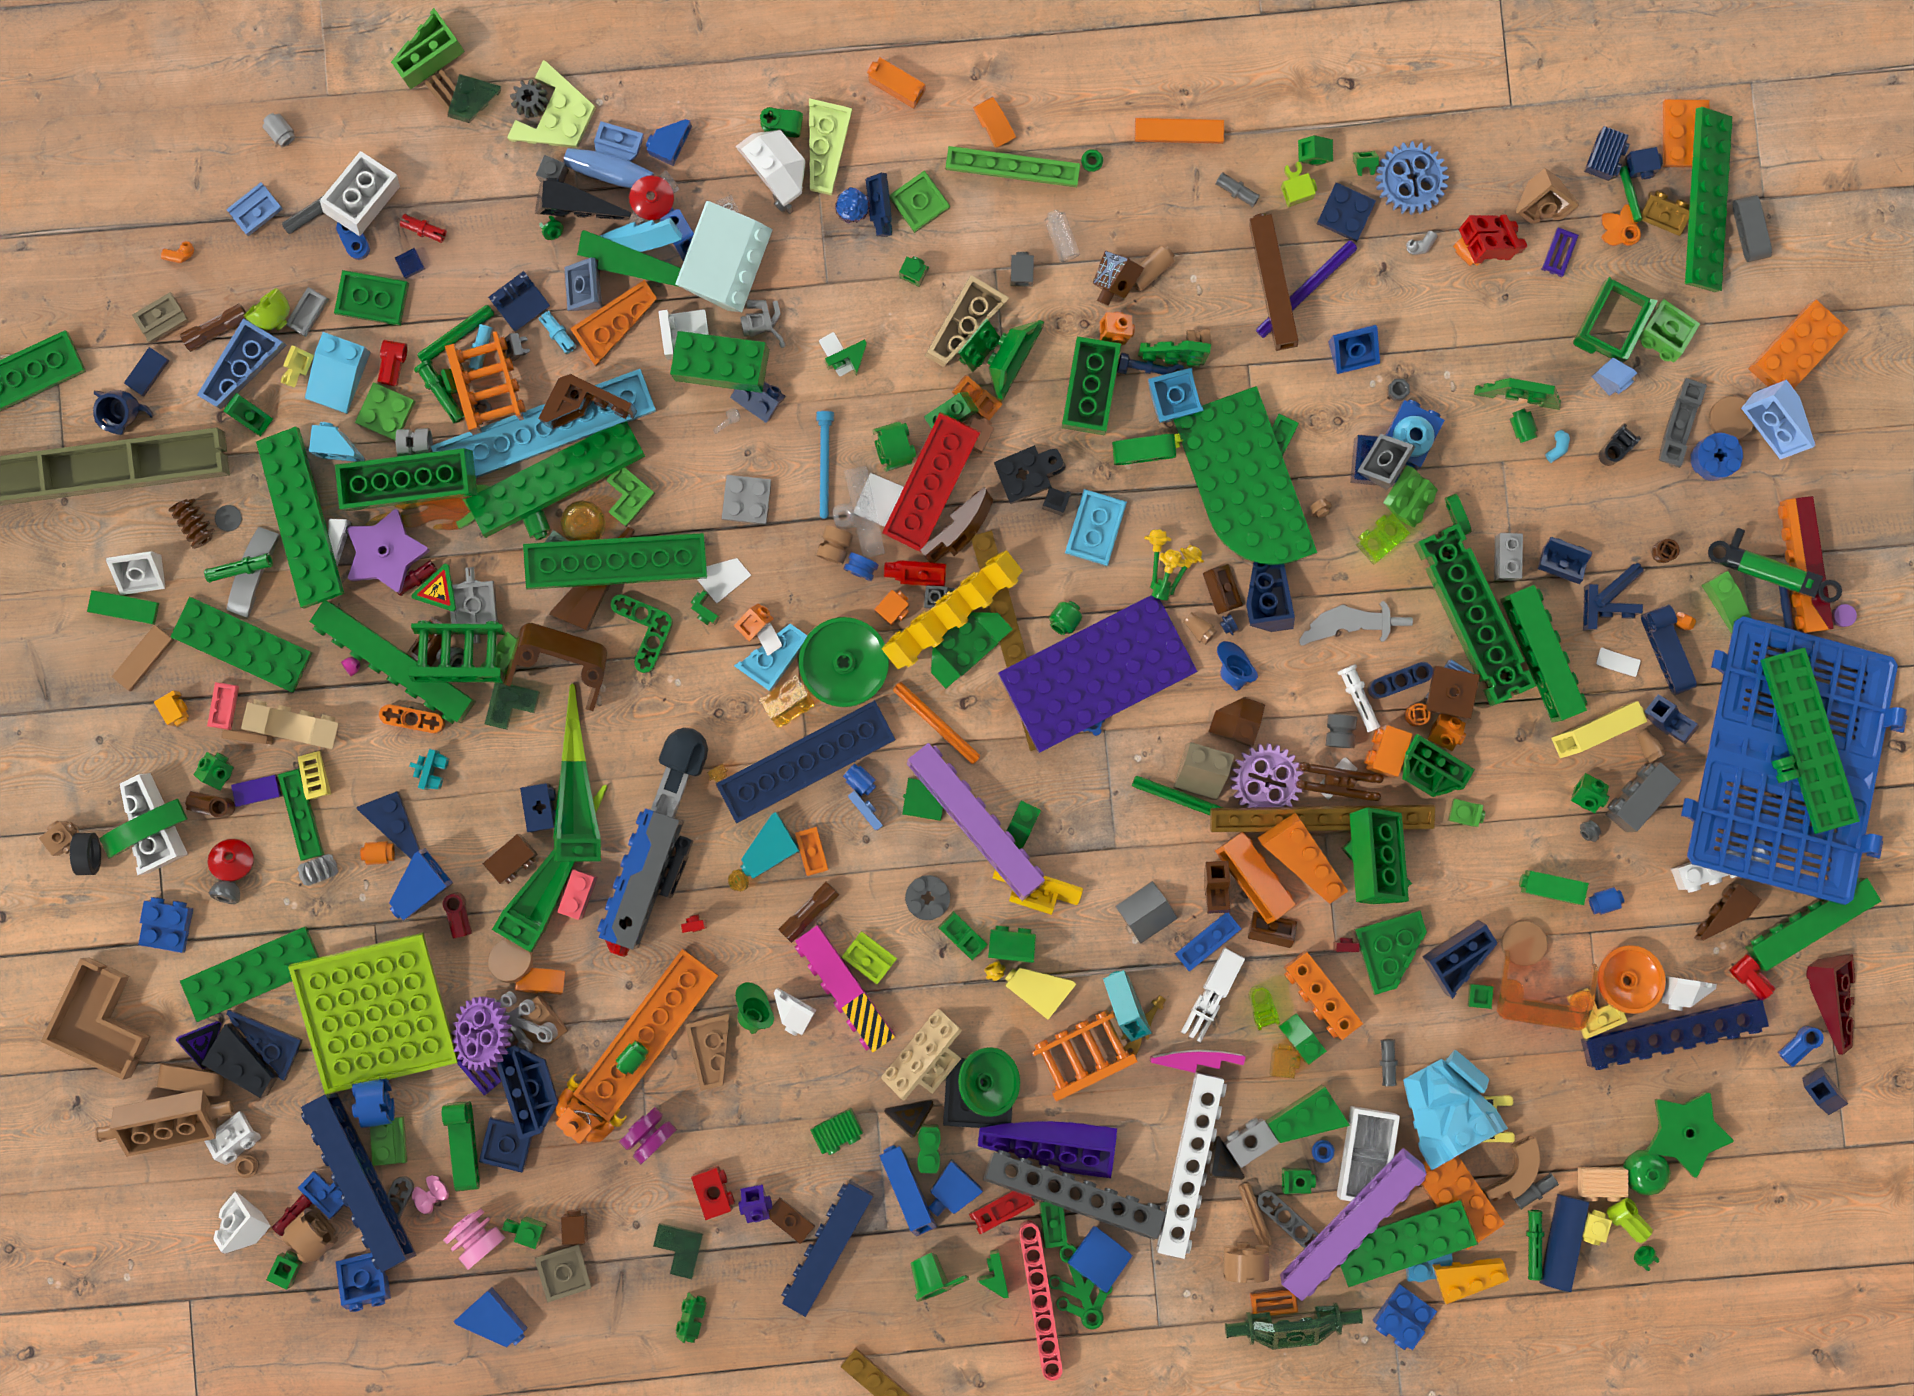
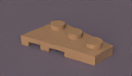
[685,1013,730,1091]

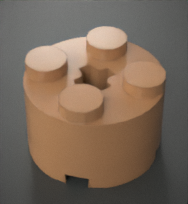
[282,1208,338,1263]
[1223,1242,1269,1283]

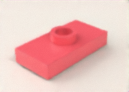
[207,682,239,730]

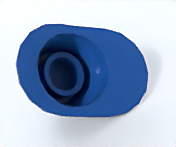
[1217,641,1258,691]

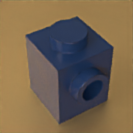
[1625,147,1663,180]

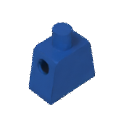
[660,207,694,261]
[928,1159,983,1217]

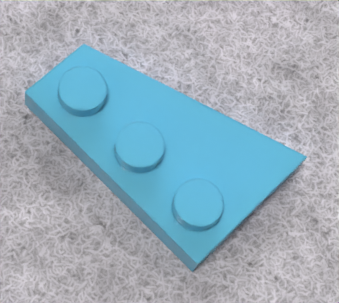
[734,624,808,692]

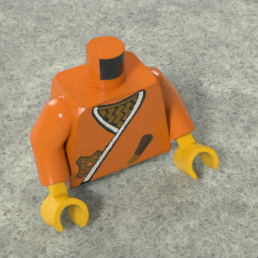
[555,1074,627,1144]

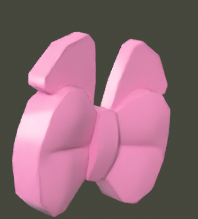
[412,1175,449,1214]

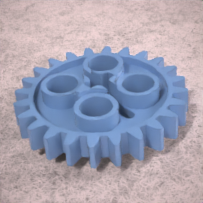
[1375,141,1449,215]

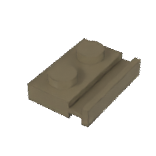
[132,292,189,344]

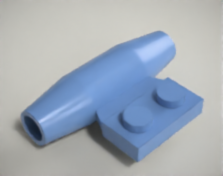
[563,121,654,188]

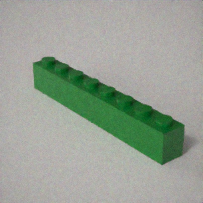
[309,600,476,724]

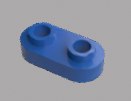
[336,222,370,260]

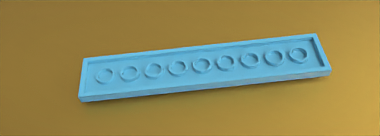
[431,369,656,478]

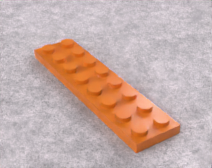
[573,949,719,1122]

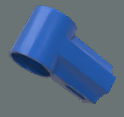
[1778,1026,1824,1067]

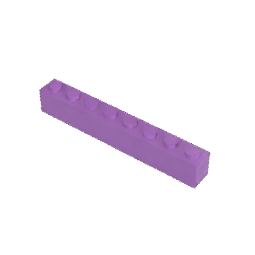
[907,743,1045,901]
[1280,1148,1427,1301]

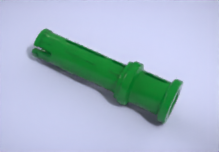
[414,359,465,424]

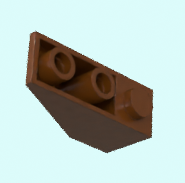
[1694,883,1762,941]

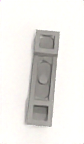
[227,527,280,618]

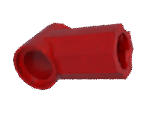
[377,340,408,386]
[1729,954,1776,1001]

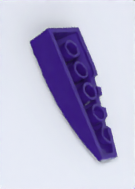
[978,1121,1117,1178]

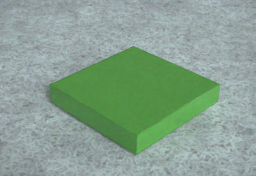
[889,170,950,233]

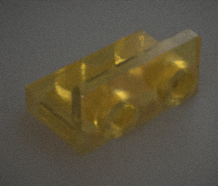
[759,675,815,728]

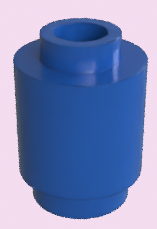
[843,764,877,796]
[1588,887,1624,915]

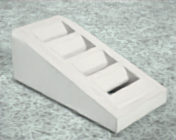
[328,519,351,566]

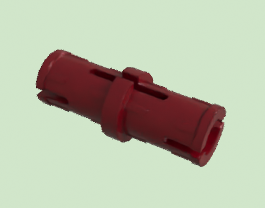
[397,560,438,596]
[272,1193,313,1236]

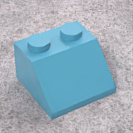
[309,422,365,462]

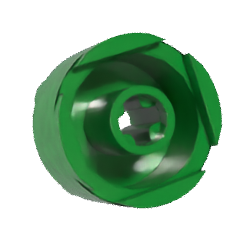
[873,421,916,472]

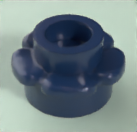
[1220,614,1239,635]

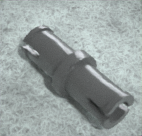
[1215,172,1260,208]
[1379,1039,1398,1086]
[1513,1172,1559,1210]

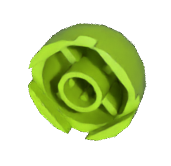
[244,288,290,331]

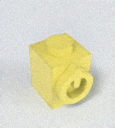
[1582,1209,1612,1246]

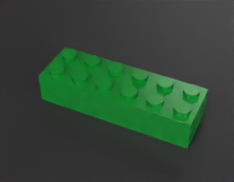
[335,448,477,511]
[1500,585,1588,723]

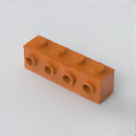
[1283,951,1363,1040]

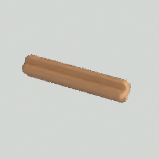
[1238,1182,1272,1247]

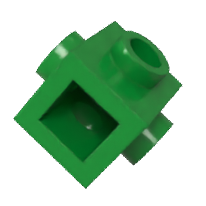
[193,752,234,791]
[1571,773,1610,814]

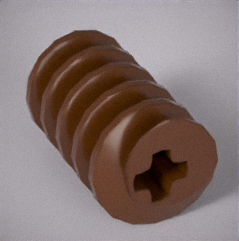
[168,498,215,549]

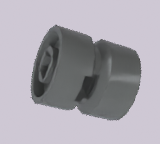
[1325,714,1357,748]

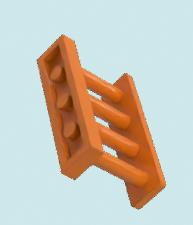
[445,331,526,435]
[1032,1010,1138,1102]

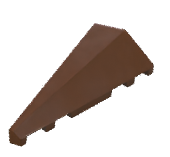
[549,527,635,631]

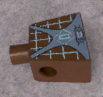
[1093,251,1144,306]

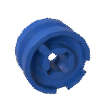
[843,552,879,581]

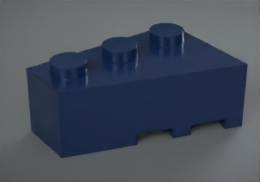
[1422,920,1498,999]

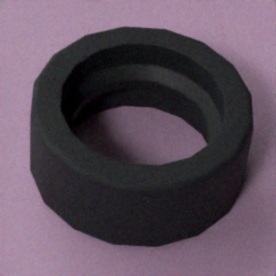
[70,833,101,875]

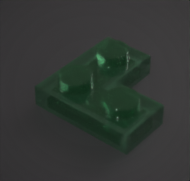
[484,682,540,730]
[653,1223,703,1279]

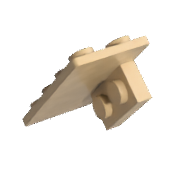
[881,1009,962,1101]

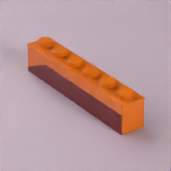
[1778,496,1834,633]

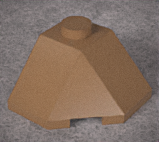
[1516,168,1579,223]
[507,995,568,1045]

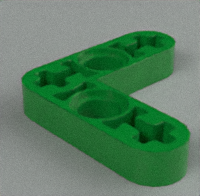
[611,594,673,674]

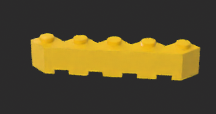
[882,550,1023,669]

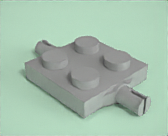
[450,567,498,644]

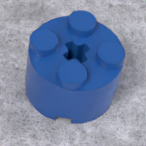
[1690,433,1743,481]
[352,1078,395,1128]

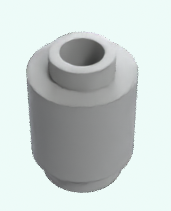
[262,113,296,147]

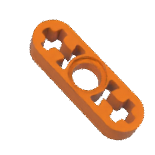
[379,704,445,734]

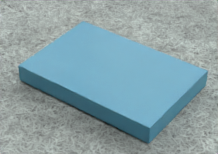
[1065,489,1127,566]

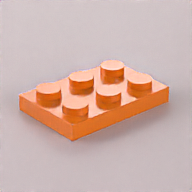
[1663,99,1710,168]

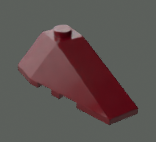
[1806,954,1855,1055]

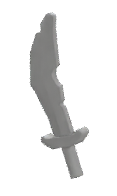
[1299,601,1413,646]

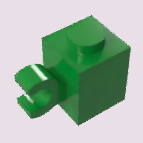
[502,1216,547,1249]

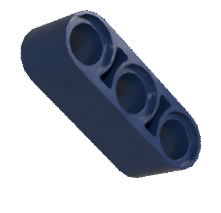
[1368,662,1433,699]

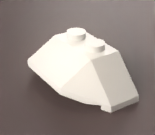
[736,130,805,206]

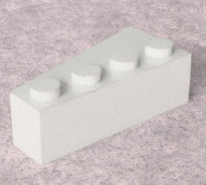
[120,773,188,875]

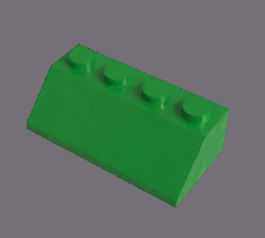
[1350,807,1409,905]

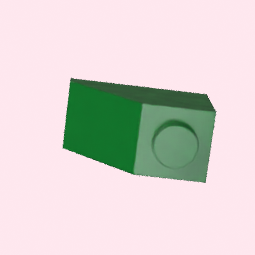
[1278,1013,1327,1065]

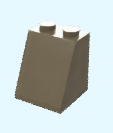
[1174,742,1234,800]

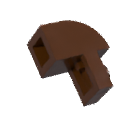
[1204,861,1231,914]

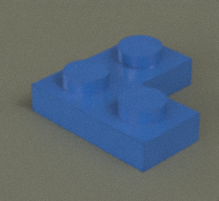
[298,1171,344,1219]

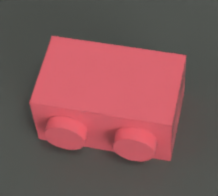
[558,869,598,920]

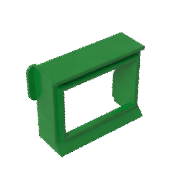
[1573,277,1658,363]

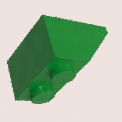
[988,925,1036,963]

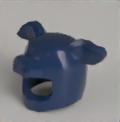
[93,390,153,435]

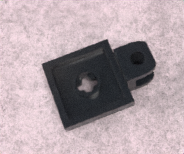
[994,445,1066,504]

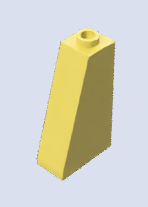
[1551,701,1647,758]

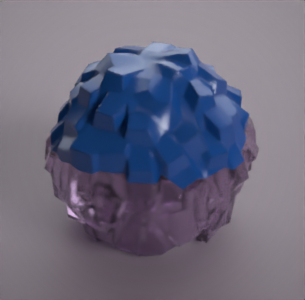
[835,187,870,224]

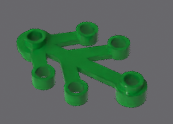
[1048,1244,1112,1329]

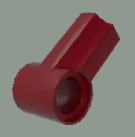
[442,892,472,939]

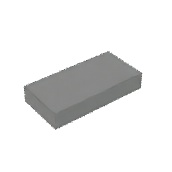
[286,287,329,337]

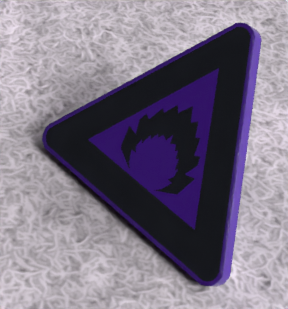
[176,1021,221,1069]

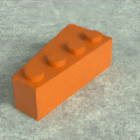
[1258,813,1349,904]

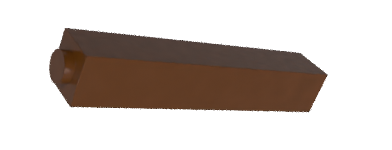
[1249,213,1299,351]

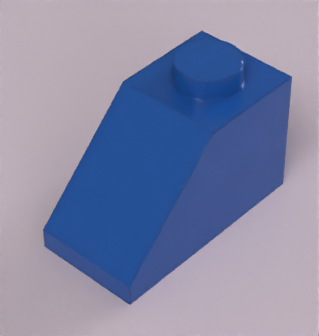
[646,119,692,166]

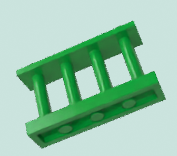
[408,620,505,683]

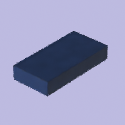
[124,347,170,397]

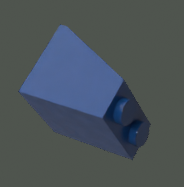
[389,848,453,920]

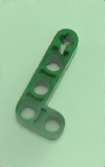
[441,1101,480,1192]

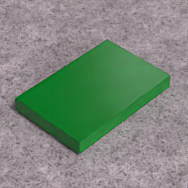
[334,270,409,326]

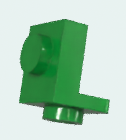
[691,590,720,625]

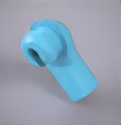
[1545,430,1570,463]

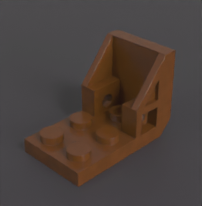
[538,374,637,430]

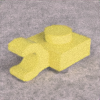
[281,346,314,387]

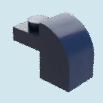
[1644,694,1699,744]

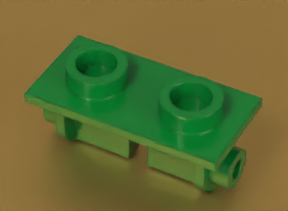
[676,1292,707,1343]

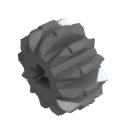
[510,79,549,119]

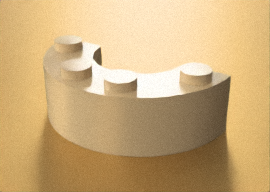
[241,699,338,749]

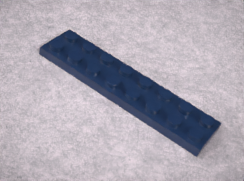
[716,700,896,824]

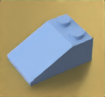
[1741,379,1815,459]

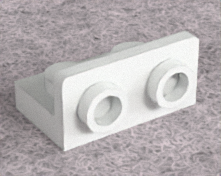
[204,1111,261,1165]

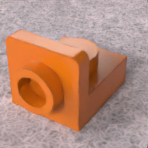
[734,603,774,642]

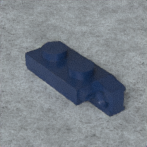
[865,172,892,237]

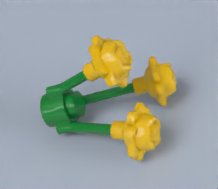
[1144,529,1204,601]

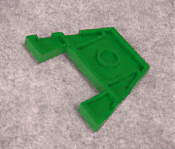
[1474,378,1561,410]

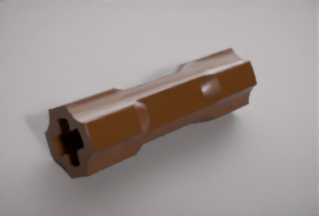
[180,303,246,352]
[778,881,840,943]

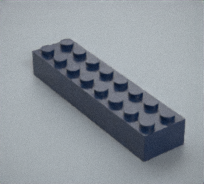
[301,1093,417,1273]

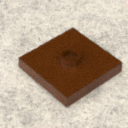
[1425,666,1480,719]

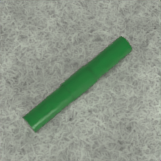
[1619,166,1643,222]

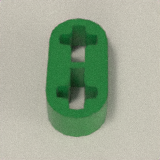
[1445,494,1472,535]

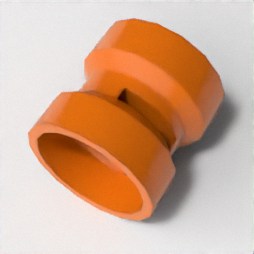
[1404,703,1431,726]

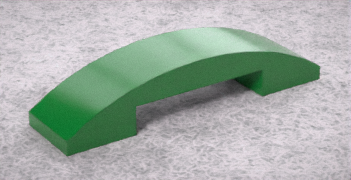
[99,799,188,859]

